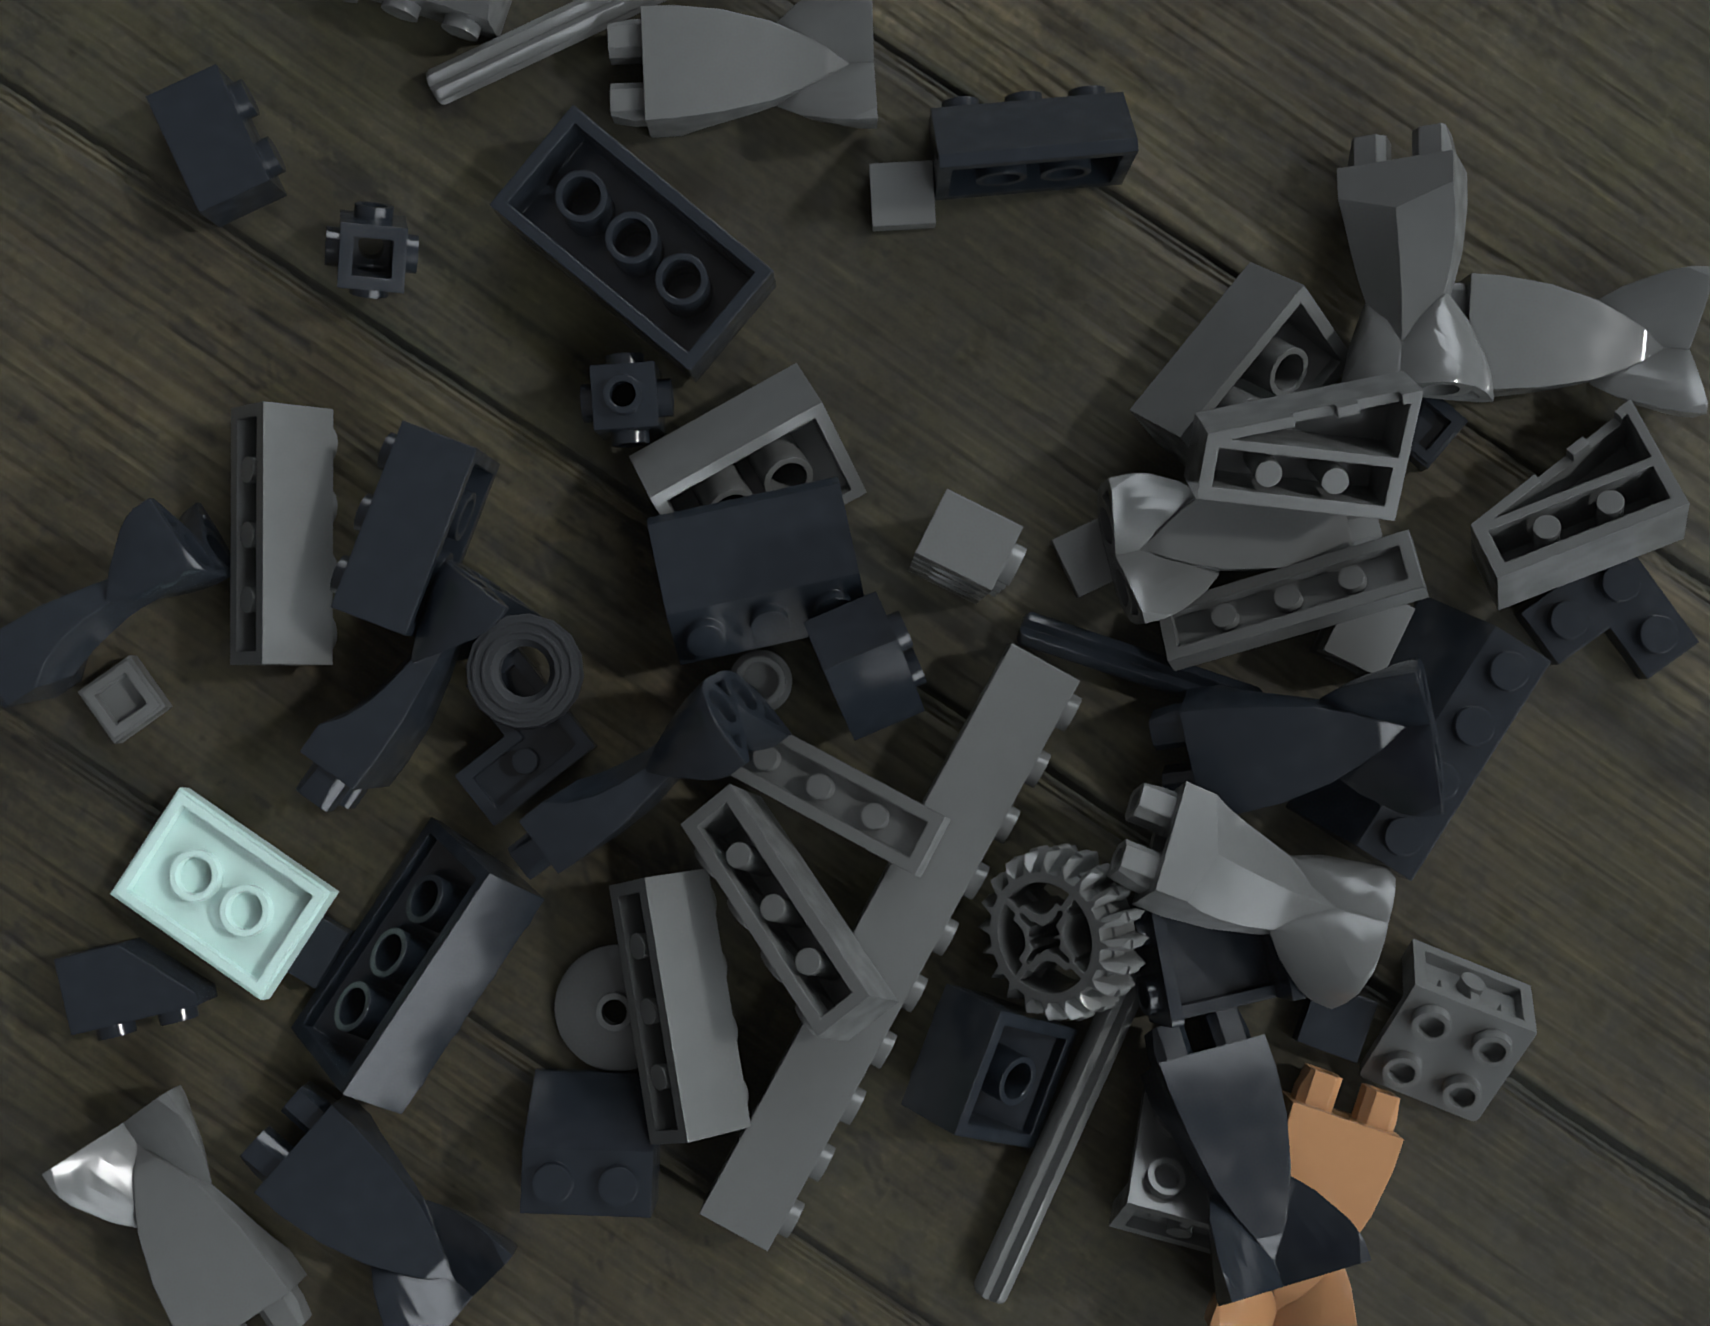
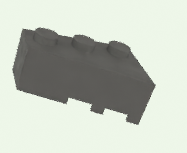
[1184,371,1424,521]
[1471,399,1690,610]

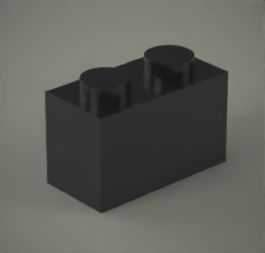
[146,64,287,227]
[803,591,927,741]

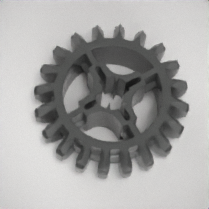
[978,844,1149,1021]

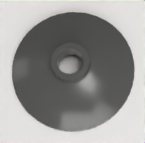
[554,944,638,1071]

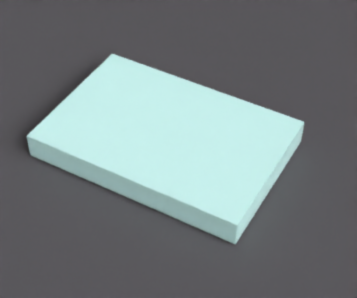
[110,787,339,1000]

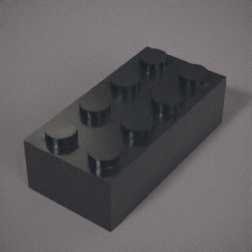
[489,105,777,383]

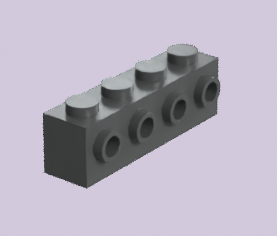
[230,401,338,666]
[681,784,899,1042]
[609,869,751,1145]

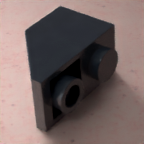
[54,937,218,1041]

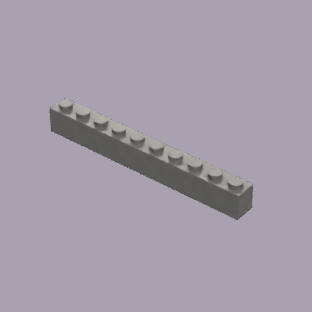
[699,643,1082,1252]

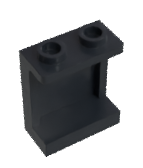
[1126,894,1307,1028]

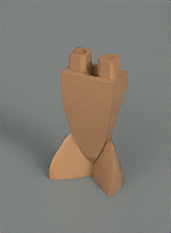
[1204,1063,1404,1326]

